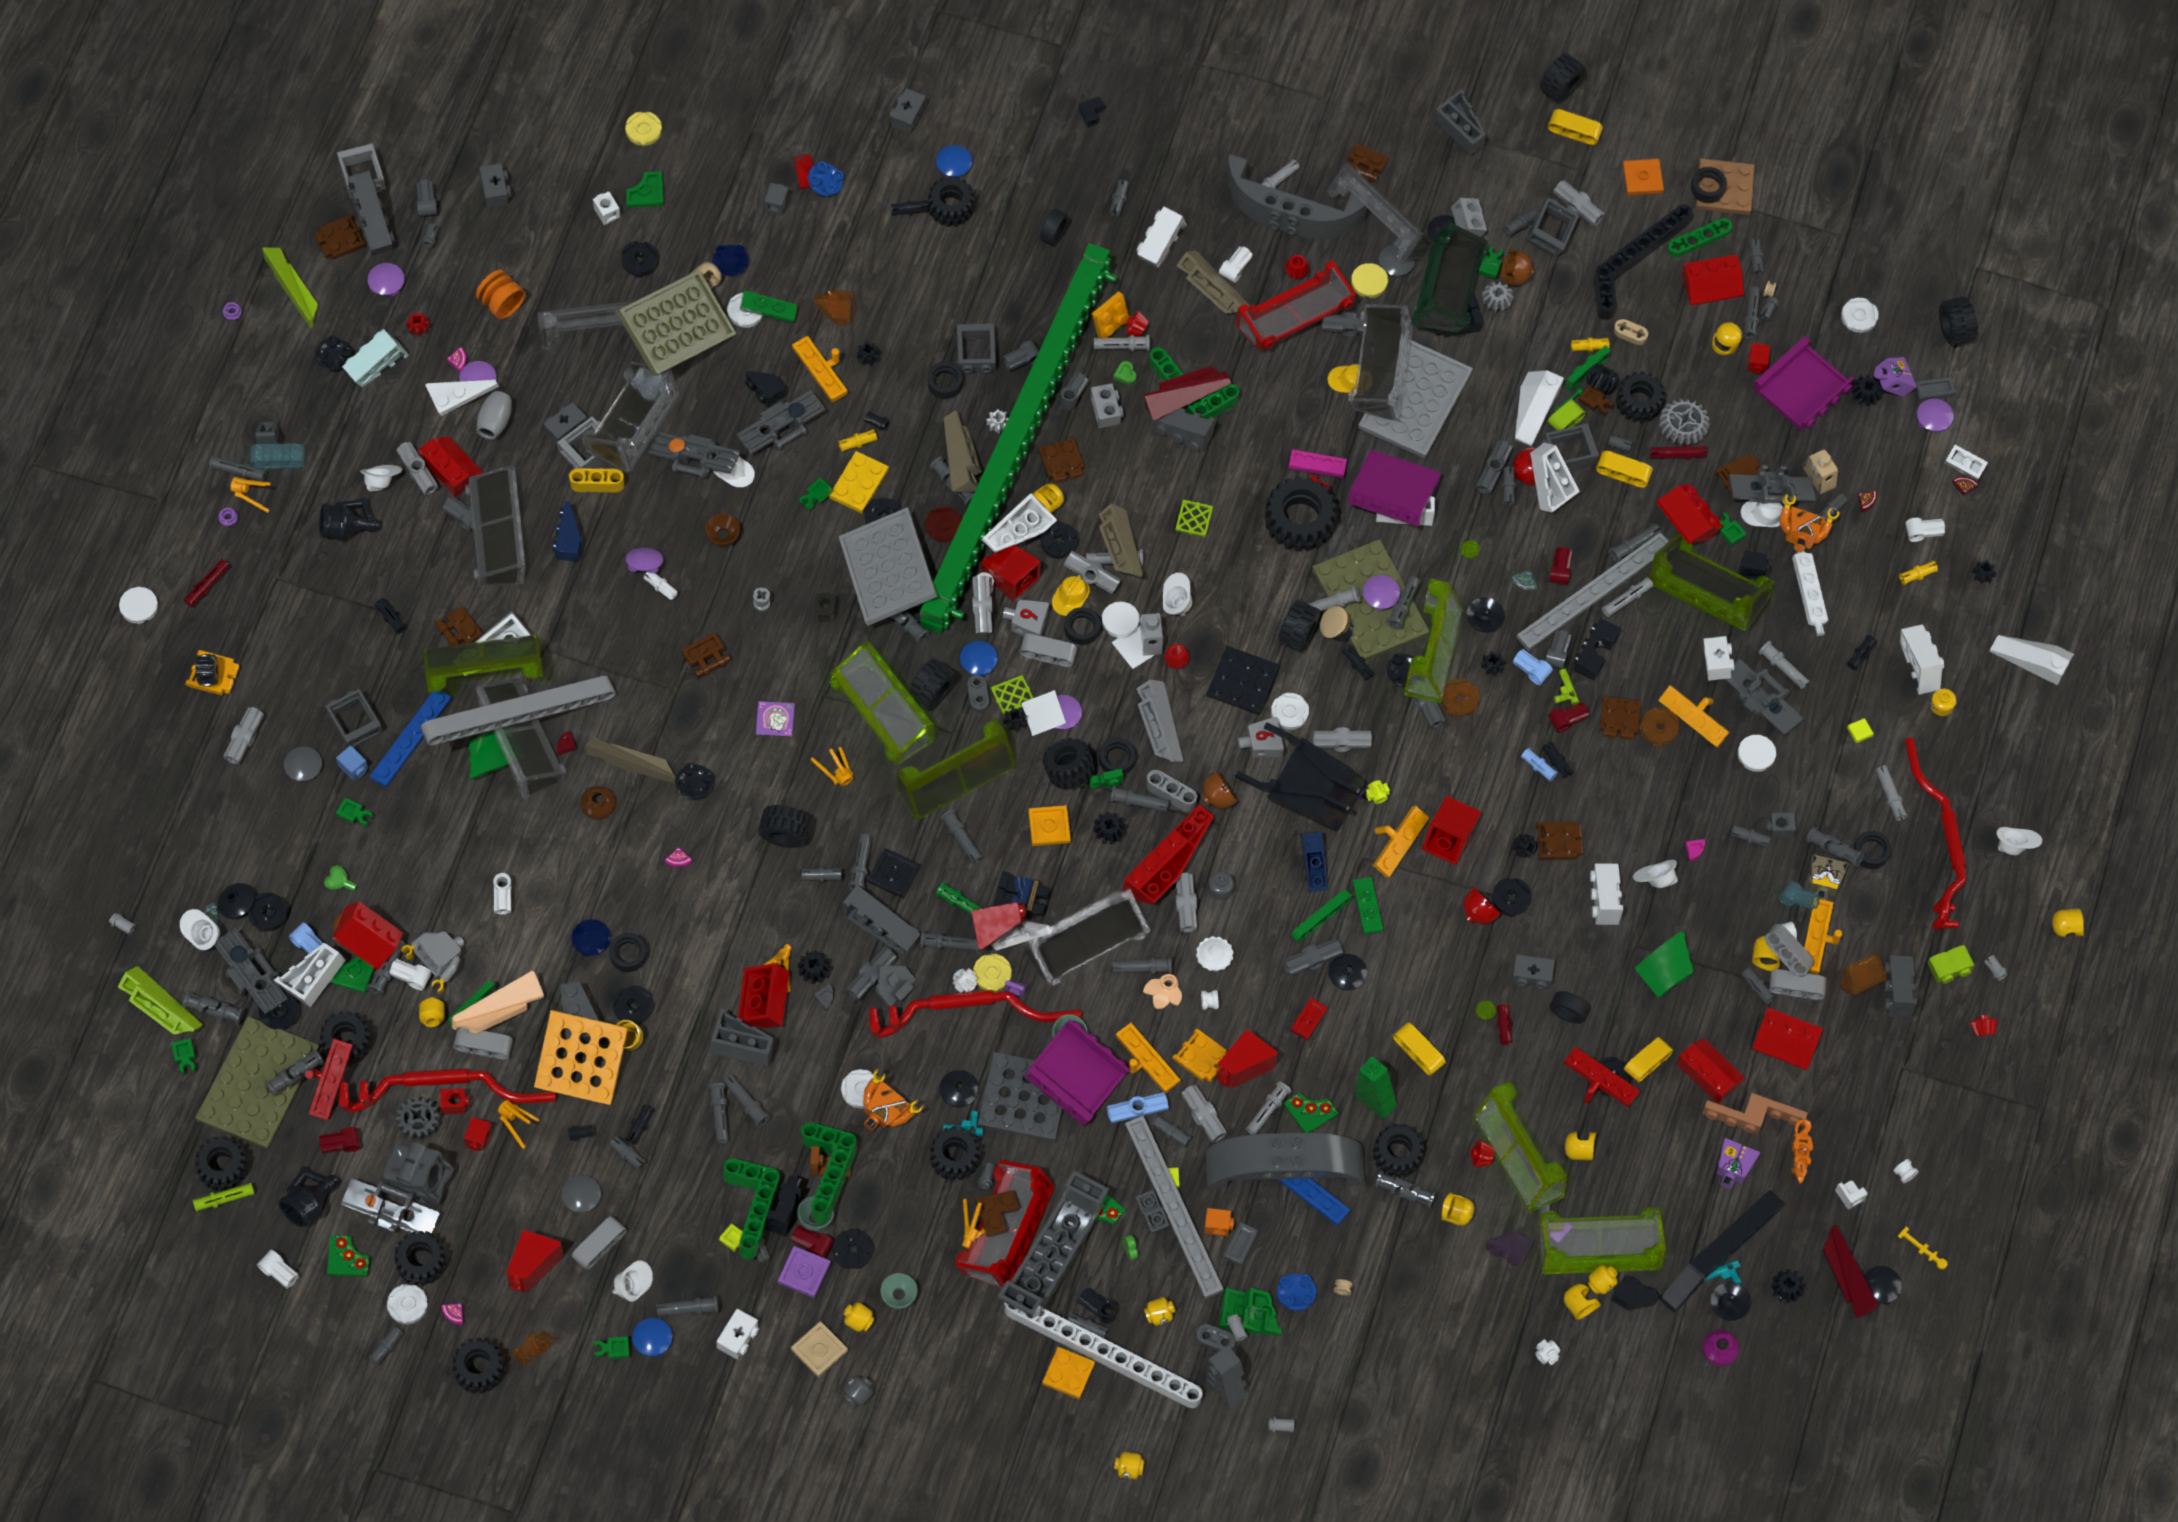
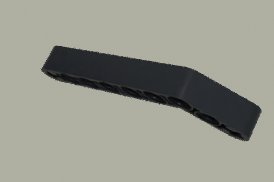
[1593,204,1692,320]
[1659,1190,1785,1313]

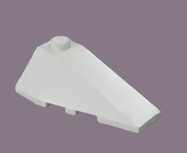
[1515,370,1564,447]
[982,493,1057,553]
[453,611,536,676]
[1990,635,2074,685]

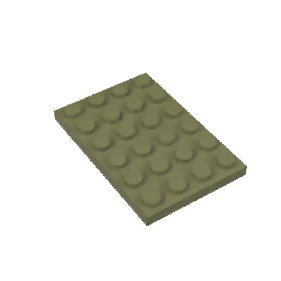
[616,270,736,377]
[1312,539,1430,661]
[195,1016,320,1150]

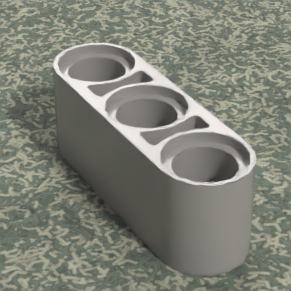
[1019,634,1077,667]
[1146,770,1197,812]
[1765,924,1814,977]
[1769,969,1827,1000]
[453,1027,513,1060]
[571,1216,627,1270]

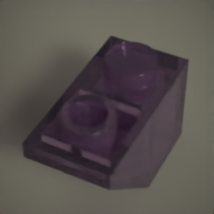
[1486,1232,1534,1267]

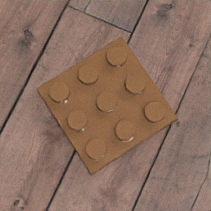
[1696,159,1754,215]

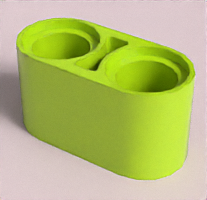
[1548,400,1586,431]

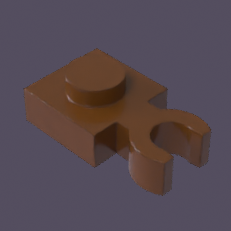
[1578,385,1613,416]

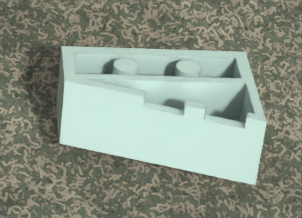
[343,329,409,387]

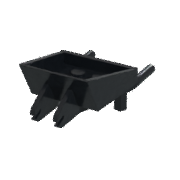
[1235,722,1366,832]

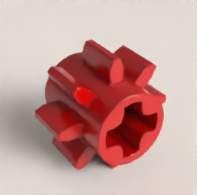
[406,312,430,337]

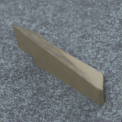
[1176,250,1250,314]
[944,410,982,492]
[1099,503,1143,577]
[586,737,676,784]

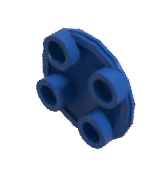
[936,145,972,179]
[808,161,844,196]
[960,641,998,677]
[1277,1273,1317,1311]
[632,1318,672,1357]

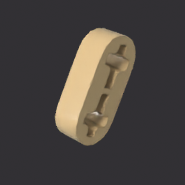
[1614,319,1648,345]

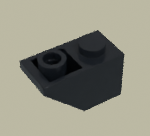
[745,371,786,407]
[1611,1275,1660,1311]

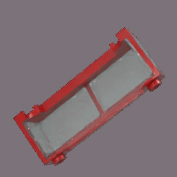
[1235,260,1356,351]
[955,1160,1055,1289]

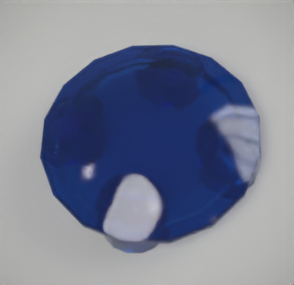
[712,245,749,276]
[571,919,610,957]

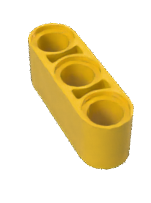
[1548,109,1603,145]
[1596,451,1653,488]
[569,468,624,493]
[1393,1022,1446,1076]
[1624,1037,1674,1083]

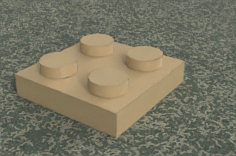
[791,1321,848,1378]

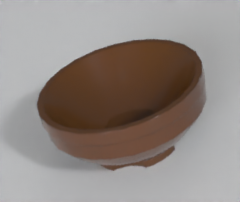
[705,513,740,546]
[581,786,616,820]

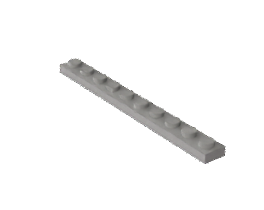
[1517,532,1673,651]
[1125,1116,1223,1299]

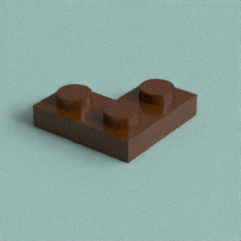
[975,1190,1019,1237]

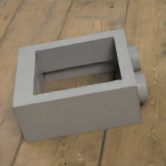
[337,143,386,198]
[557,417,617,469]

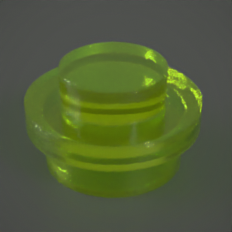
[1461,540,1480,559]
[1476,1001,1496,1020]

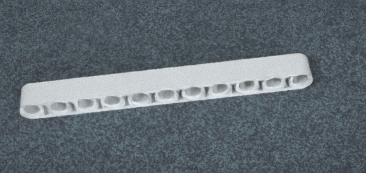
[1004,1303,1202,1408]

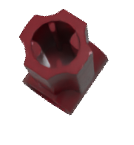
[1549,547,1572,585]
[1548,702,1589,733]
[319,1127,360,1154]
[791,1225,834,1258]

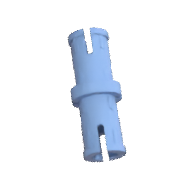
[1521,748,1558,781]

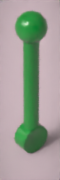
[1554,388,1584,412]

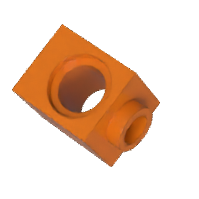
[1204,1208,1234,1236]

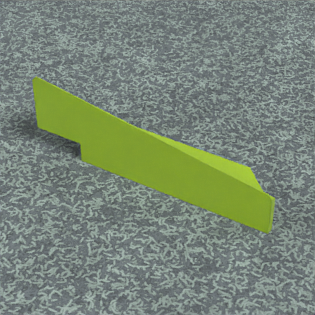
[262,247,318,328]
[118,967,202,1035]

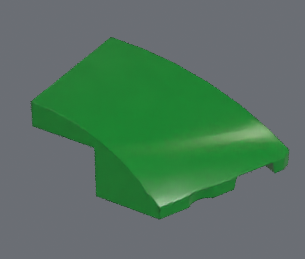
[469,726,525,780]
[1635,931,1694,998]
[1219,1288,1282,1336]

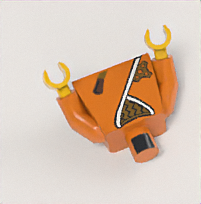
[1779,494,1839,551]
[863,1069,924,1131]

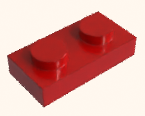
[1291,998,1328,1041]

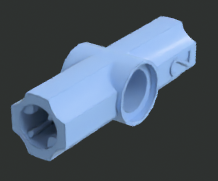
[1107,1092,1169,1124]

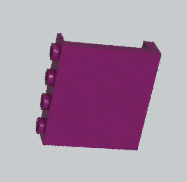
[1753,336,1854,432]
[1348,450,1441,527]
[1023,1019,1130,1126]

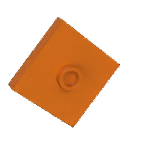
[1622,159,1664,196]

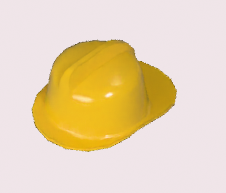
[1328,364,1372,393]
[1052,575,1090,616]

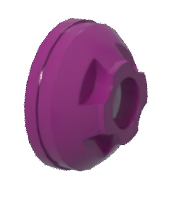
[1702,1330,1739,1366]

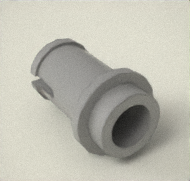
[109,913,136,935]
[1984,955,2008,981]
[1227,1314,1248,1342]
[1268,1416,1294,1433]

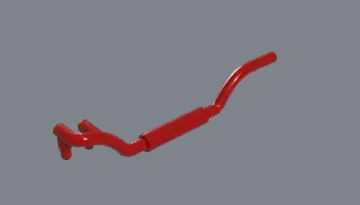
[1905,738,1966,930]
[869,990,1081,1038]
[339,1069,556,1113]

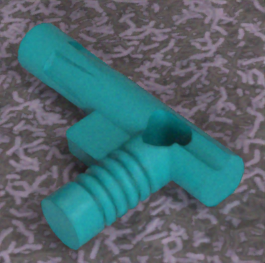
[943,1111,983,1136]
[1704,1260,1742,1285]

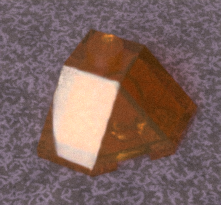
[814,290,853,325]

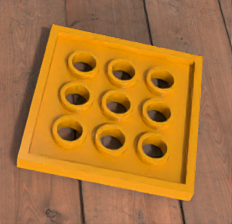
[534,1010,629,1105]

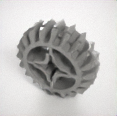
[1659,398,1710,447]

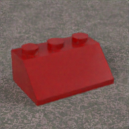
[1681,254,1744,306]
[418,436,485,497]
[1656,484,1723,544]
[332,901,403,970]
[738,963,789,1028]
[1752,1007,1823,1071]
[1676,1038,1746,1104]

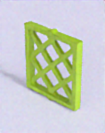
[1175,500,1213,537]
[991,675,1033,715]

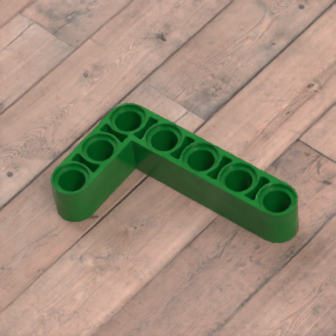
[1149,347,1239,420]
[801,1122,857,1224]
[723,1158,780,1260]

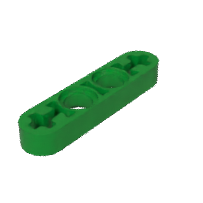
[1667,218,1732,258]
[1291,889,1353,943]

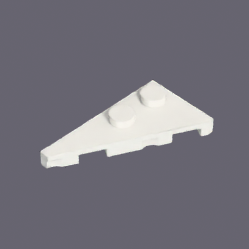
[426,380,499,416]
[991,921,1052,950]

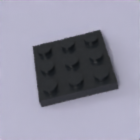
[1206,645,1280,716]

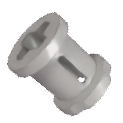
[753,587,770,611]

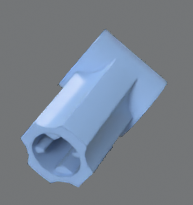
[1513,649,1553,685]
[288,922,323,954]

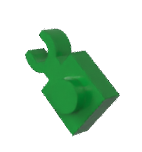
[1478,246,1503,279]
[799,478,833,510]
[1719,512,1747,546]
[1089,769,1123,789]
[336,797,373,827]
[171,1038,196,1075]
[594,1336,629,1360]

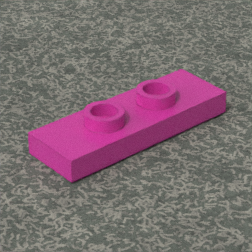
[1288,449,1347,478]

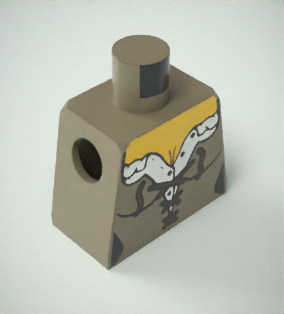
[1809,854,1849,901]

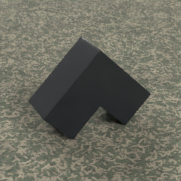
[1079,96,1104,128]

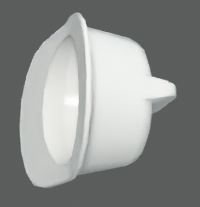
[713,456,755,488]
[360,465,402,491]
[1741,500,1783,527]
[1163,573,1193,616]
[1997,827,2042,855]
[1633,860,1678,888]
[180,909,220,950]
[612,1261,653,1301]

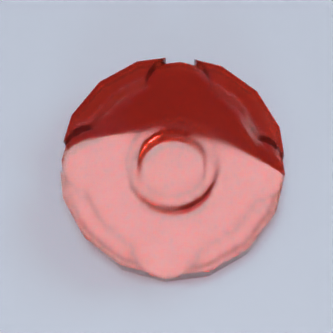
[925,506,962,542]

